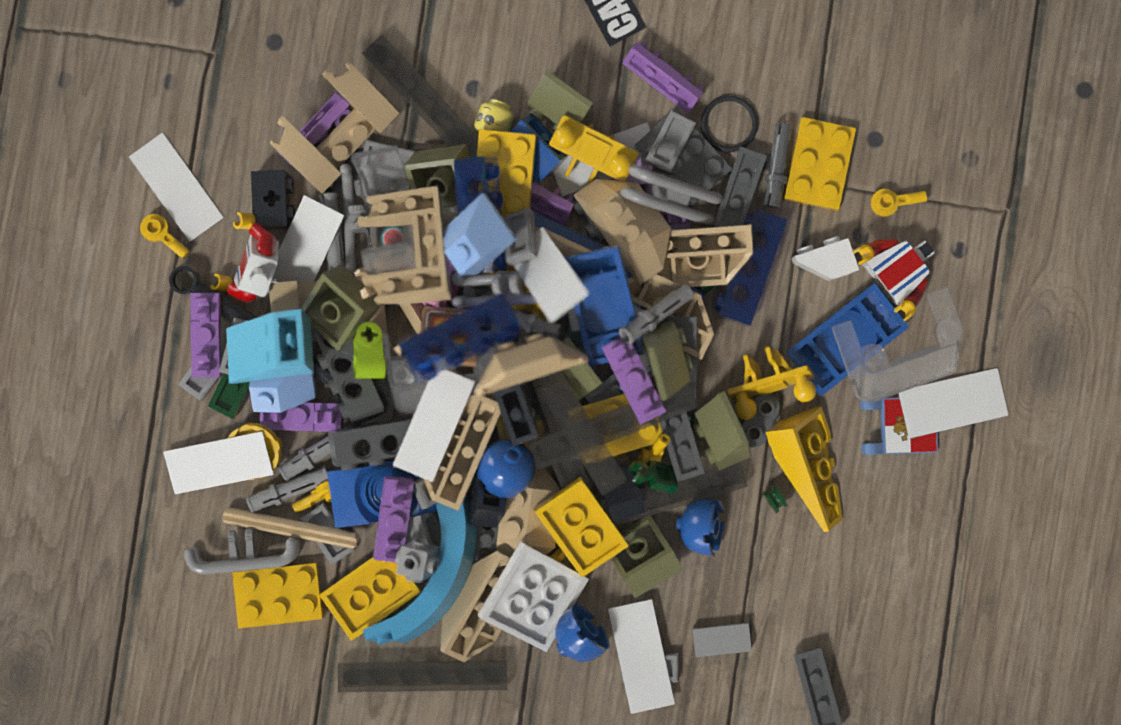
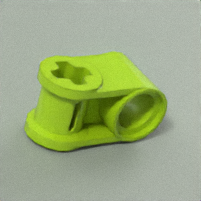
[353,322,386,379]

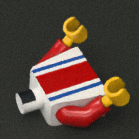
[210,212,279,302]
[852,239,934,321]

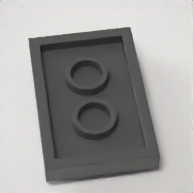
[635,108,732,207]

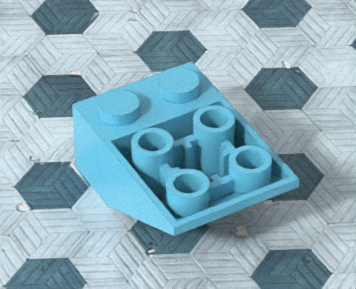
[226,309,314,384]

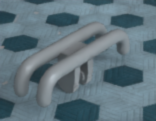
[340,163,379,274]
[621,165,723,225]
[451,271,538,309]
[184,528,300,575]

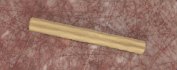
[223,508,359,549]

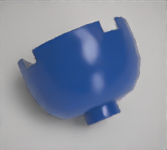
[477,439,535,498]
[676,499,724,556]
[555,604,610,662]

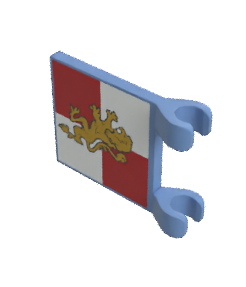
[860,398,938,455]

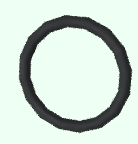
[701,96,758,152]

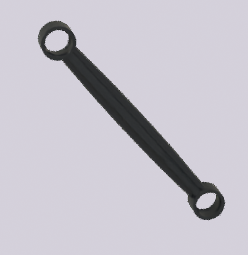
[169,266,362,402]

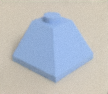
[443,193,517,275]
[249,373,317,413]

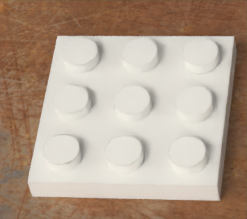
[477,541,589,652]

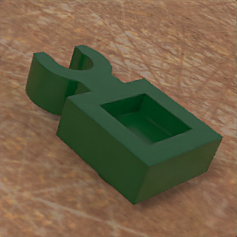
[628,460,679,494]

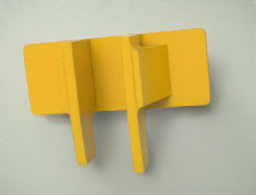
[549,115,639,183]
[727,347,816,420]

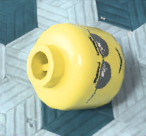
[474,99,515,132]

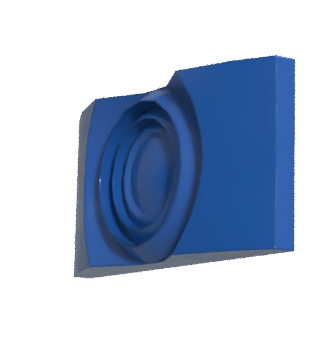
[564,245,645,366]
[786,283,909,396]
[327,460,438,528]

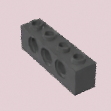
[311,326,384,426]
[328,417,413,470]

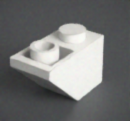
[791,236,859,281]

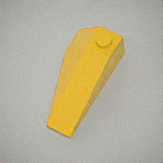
[766,406,843,532]

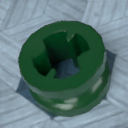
[762,485,788,514]

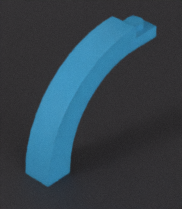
[363,495,476,645]

